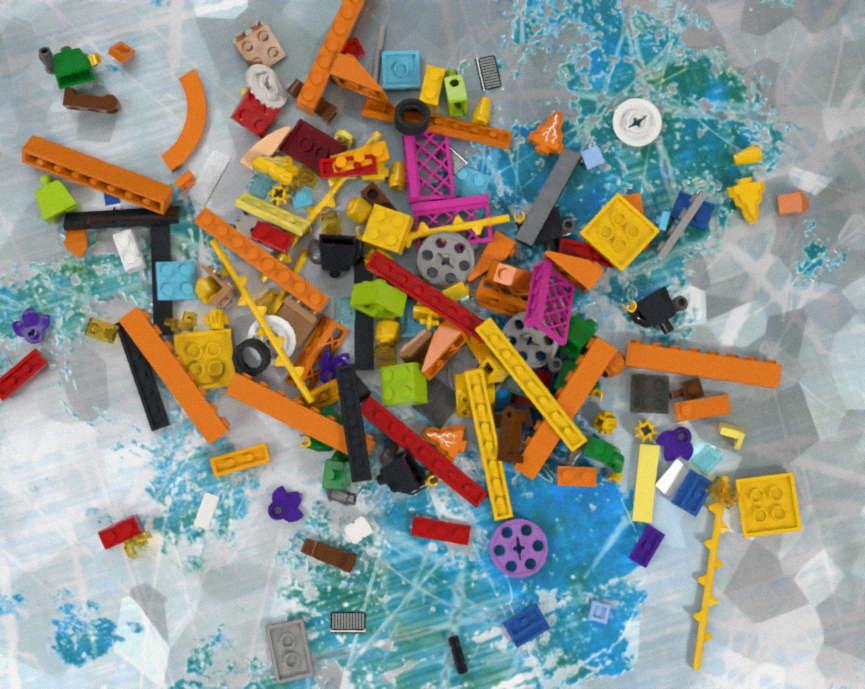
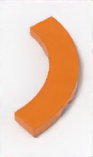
[161,69,207,172]

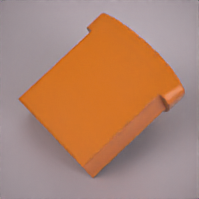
[777,190,809,215]
[64,229,88,257]

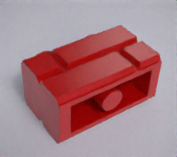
[250,220,295,256]
[98,514,145,550]

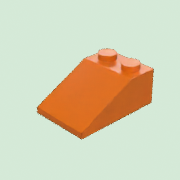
[330,53,390,105]
[542,250,604,295]

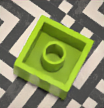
[349,279,407,319]
[381,362,428,408]

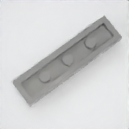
[656,190,708,259]

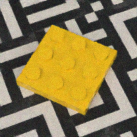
[578,192,660,273]
[173,328,236,390]
[734,472,802,538]

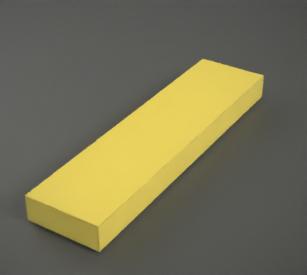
[235,192,311,237]
[631,444,660,523]

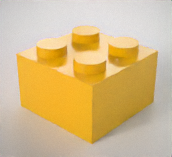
[362,204,414,256]

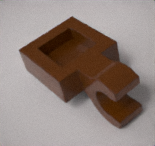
[668,378,704,401]

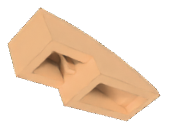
[239,126,292,174]

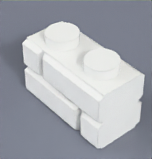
[112,229,147,274]
[343,515,374,544]

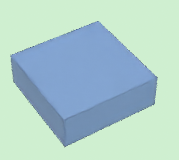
[580,145,605,171]
[587,600,611,624]

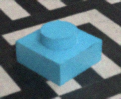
[290,186,313,210]
[654,211,670,234]

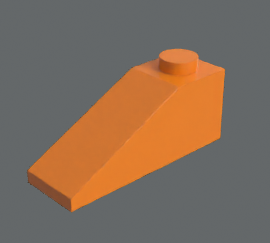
[467,230,517,284]
[486,259,533,291]
[421,320,469,381]
[671,394,731,423]

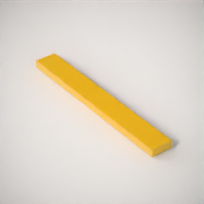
[475,317,588,452]
[463,367,513,521]

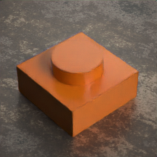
[108,41,136,63]
[174,170,197,192]

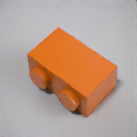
[555,466,597,487]

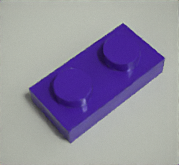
[628,524,665,568]

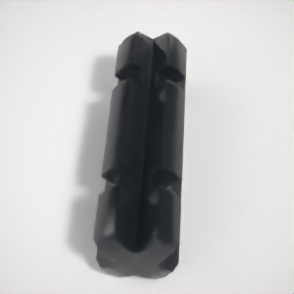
[448,635,468,674]

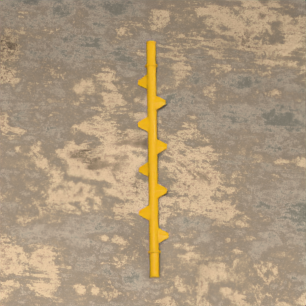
[259,131,382,283]
[351,214,510,250]
[209,239,315,405]
[692,475,729,670]

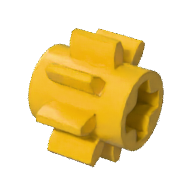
[267,183,292,207]
[205,309,229,330]
[594,411,617,434]
[632,419,657,443]

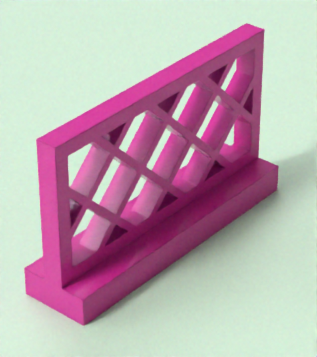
[401,131,455,205]
[412,194,493,251]
[524,259,575,346]

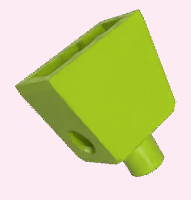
[444,69,468,118]
[35,174,81,223]

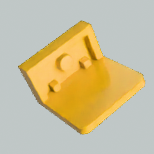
[455,374,495,417]

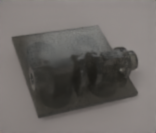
[630,374,669,414]
[411,376,456,429]

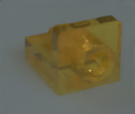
[289,165,320,194]
[321,211,342,235]
[124,531,152,560]

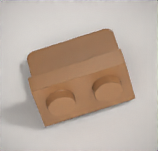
[231,20,285,67]
[201,264,237,310]
[276,296,319,350]
[398,328,433,379]

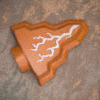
[526,110,564,156]
[421,424,468,463]

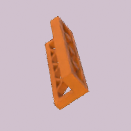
[473,276,555,317]
[284,315,348,391]

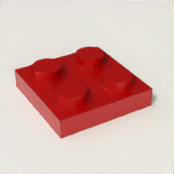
[230,88,282,139]

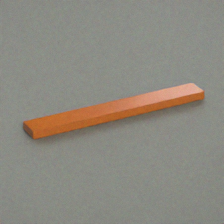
[362,98,513,150]

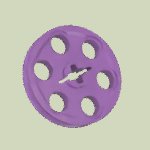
[489,519,548,578]

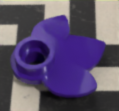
[12,308,50,344]
[319,349,350,384]
[656,427,694,462]
[268,486,304,522]

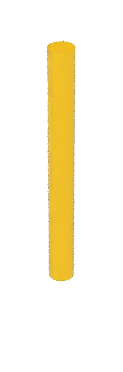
[268,248,309,316]

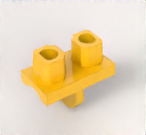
[413,301,446,331]

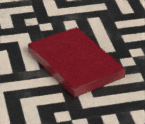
[280,119,348,180]

